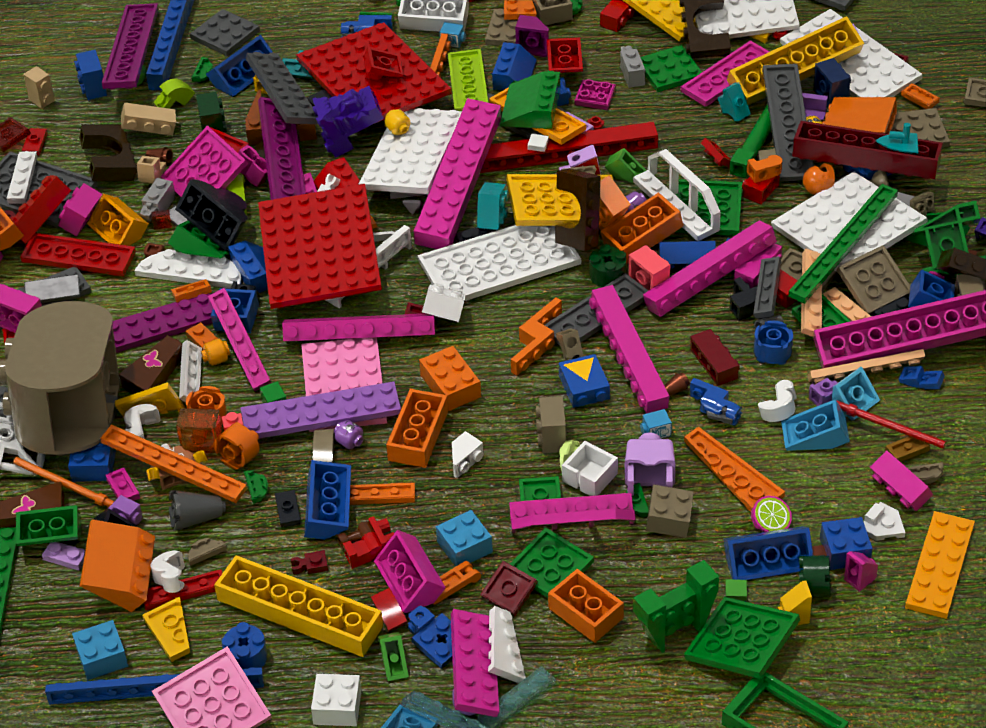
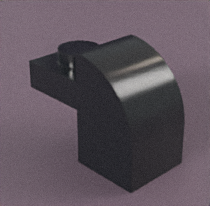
[730,277,757,321]

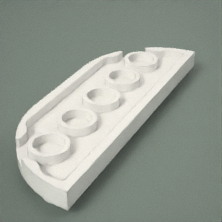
[135,249,242,289]

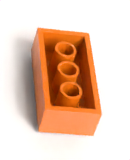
[600,192,683,265]
[386,389,448,468]

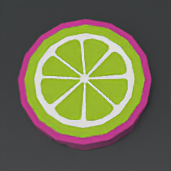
[751,496,792,532]

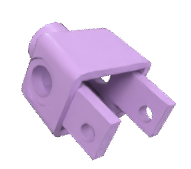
[625,433,675,496]

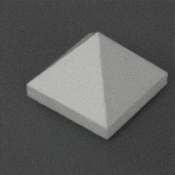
[403,200,423,215]

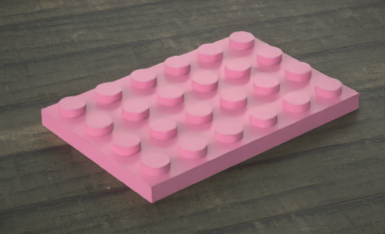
[301,337,387,432]

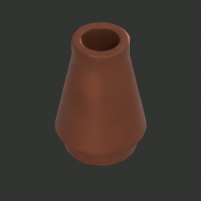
[146,147,173,164]
[664,372,690,396]

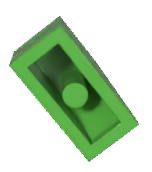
[605,148,647,183]
[378,632,409,681]

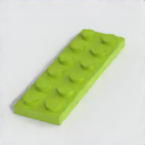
[448,49,488,111]

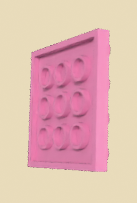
[152,646,272,728]

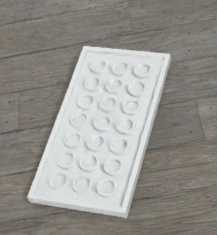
[780,9,922,97]
[359,108,462,194]
[418,225,581,301]

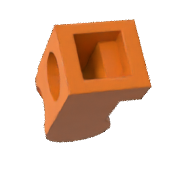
[747,155,783,183]

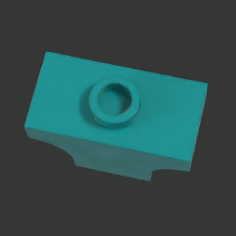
[717,82,751,121]

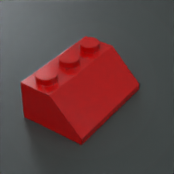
[314,157,360,190]

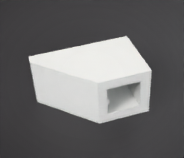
[452,431,484,478]

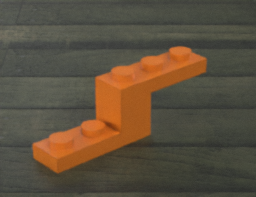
[511,297,562,376]

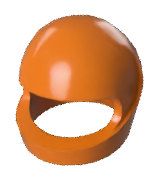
[803,163,835,195]

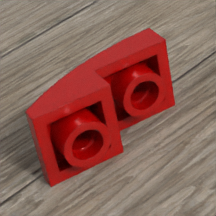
[371,588,408,632]

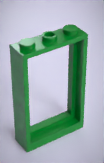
[722,672,849,728]

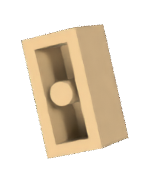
[23,66,55,109]

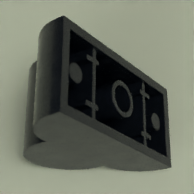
[175,179,247,251]

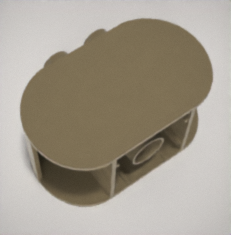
[0,301,121,455]

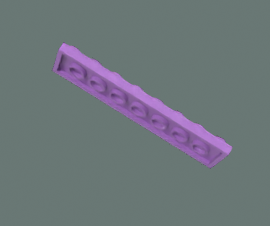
[241,381,401,439]

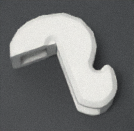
[758,380,797,422]
[124,404,161,439]
[150,550,185,593]

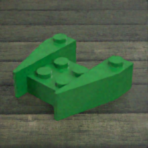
[913,201,986,278]
[633,560,719,654]

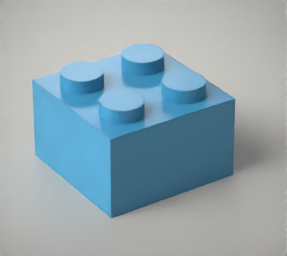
[436,510,493,567]
[72,620,128,680]

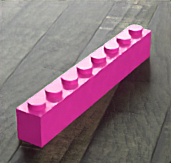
[643,220,777,317]
[589,285,669,414]
[282,313,435,341]

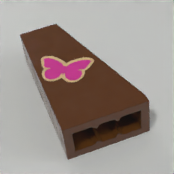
[119,335,182,394]
[0,482,65,528]

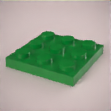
[640,45,702,93]
[510,527,594,598]

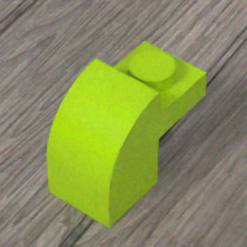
[154,79,195,109]

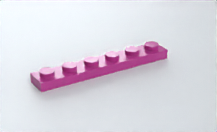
[208,288,272,391]

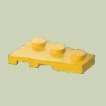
[115,382,185,417]
[142,597,190,662]

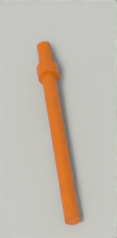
[13,457,115,507]

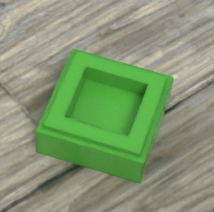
[725,579,747,601]

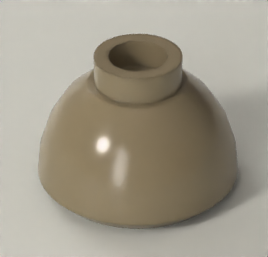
[868,170,890,187]

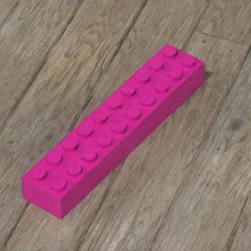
[414,98,501,249]
[814,290,986,369]

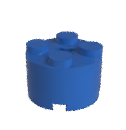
[754,320,793,365]
[222,622,267,669]

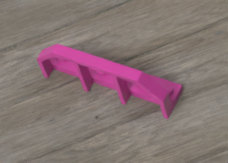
[509,493,635,534]

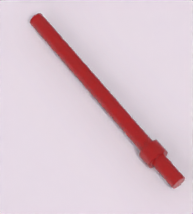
[836,400,946,449]

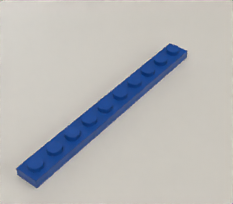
[45,667,264,705]

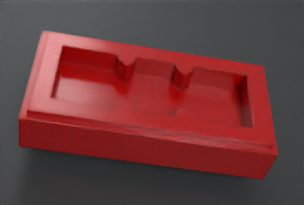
[22,128,48,156]

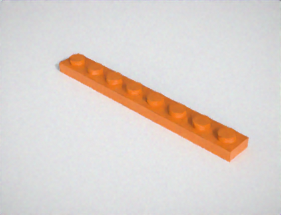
[100,424,247,503]

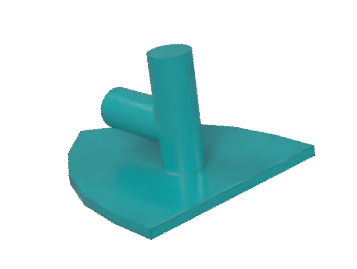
[876,123,918,153]

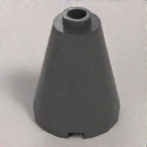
[169,490,226,531]

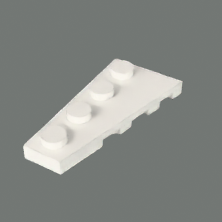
[488,606,526,684]

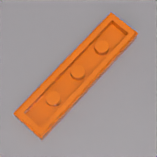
[349,483,415,505]

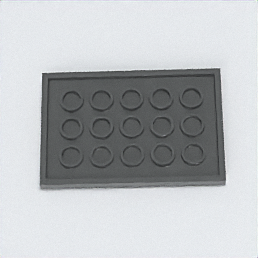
[0,151,98,228]

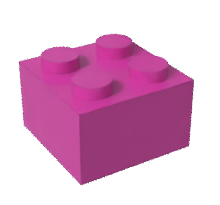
[58,183,102,237]

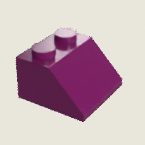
[515,15,549,57]

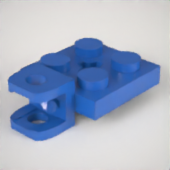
[408,606,452,669]

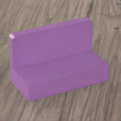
[802,93,828,122]

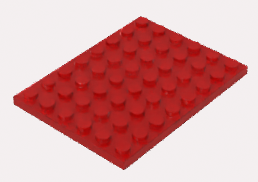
[296,22,452,122]
[258,184,382,309]

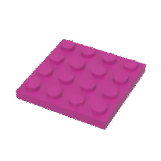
[161,125,249,197]

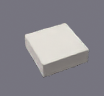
[528,134,549,152]

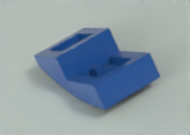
[899,366,945,389]

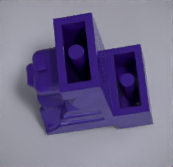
[312,86,384,158]

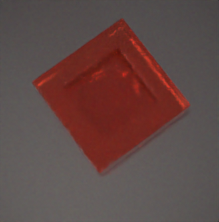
[151,210,172,230]

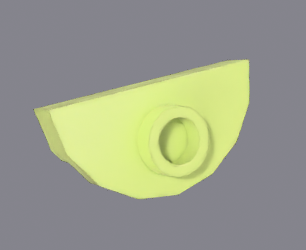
[559,440,581,471]

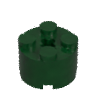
[589,244,626,287]
[799,555,831,598]

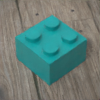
[477,182,509,230]

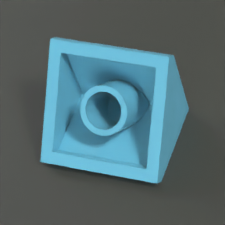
[832,367,880,420]

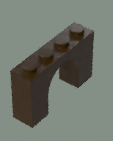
[679,0,731,59]
[79,124,137,181]
[555,168,601,251]
[936,248,986,280]

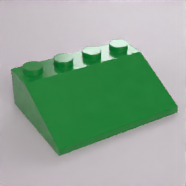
[500,71,561,129]

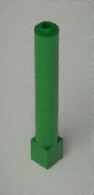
[730,104,771,178]

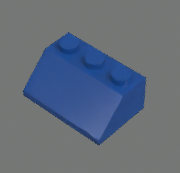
[492,42,537,91]
[228,241,268,293]
[658,241,716,268]

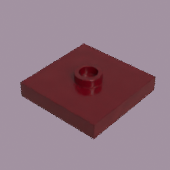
[480,561,538,616]

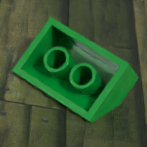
[16,505,81,546]

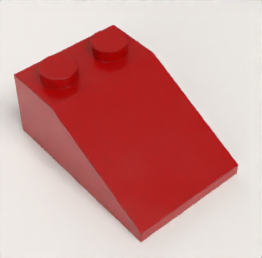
[547,37,583,73]

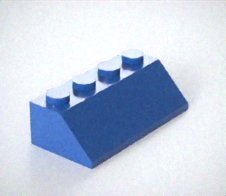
[206,34,273,97]
[304,460,351,540]
[723,526,813,580]

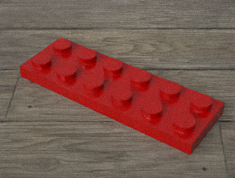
[20,233,136,277]

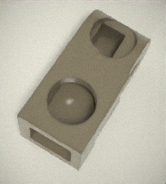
[555,328,584,361]

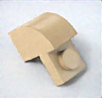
[137,156,166,184]

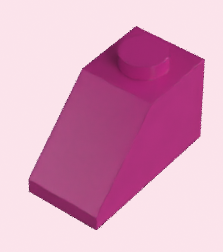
[844,551,878,592]

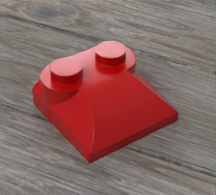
[364,47,404,81]

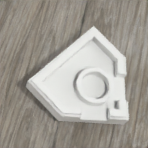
[864,502,905,541]

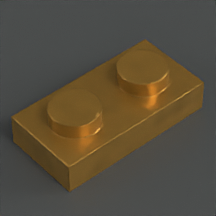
[885,436,931,462]

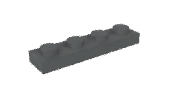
[753,256,782,319]

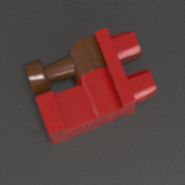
[337,516,394,569]

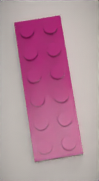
[681,40,769,107]
[451,609,499,717]

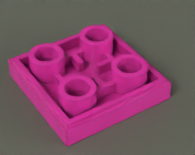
[574,79,616,110]

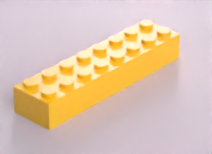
[727,16,864,105]
[214,555,383,657]

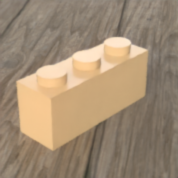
[121,102,176,136]

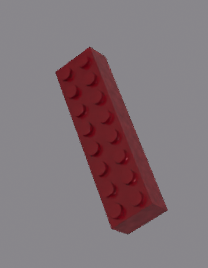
[792,121,943,179]

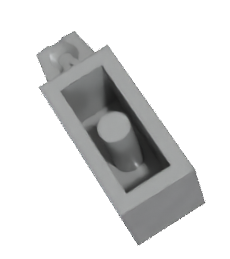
[620,46,645,88]
[140,178,176,221]

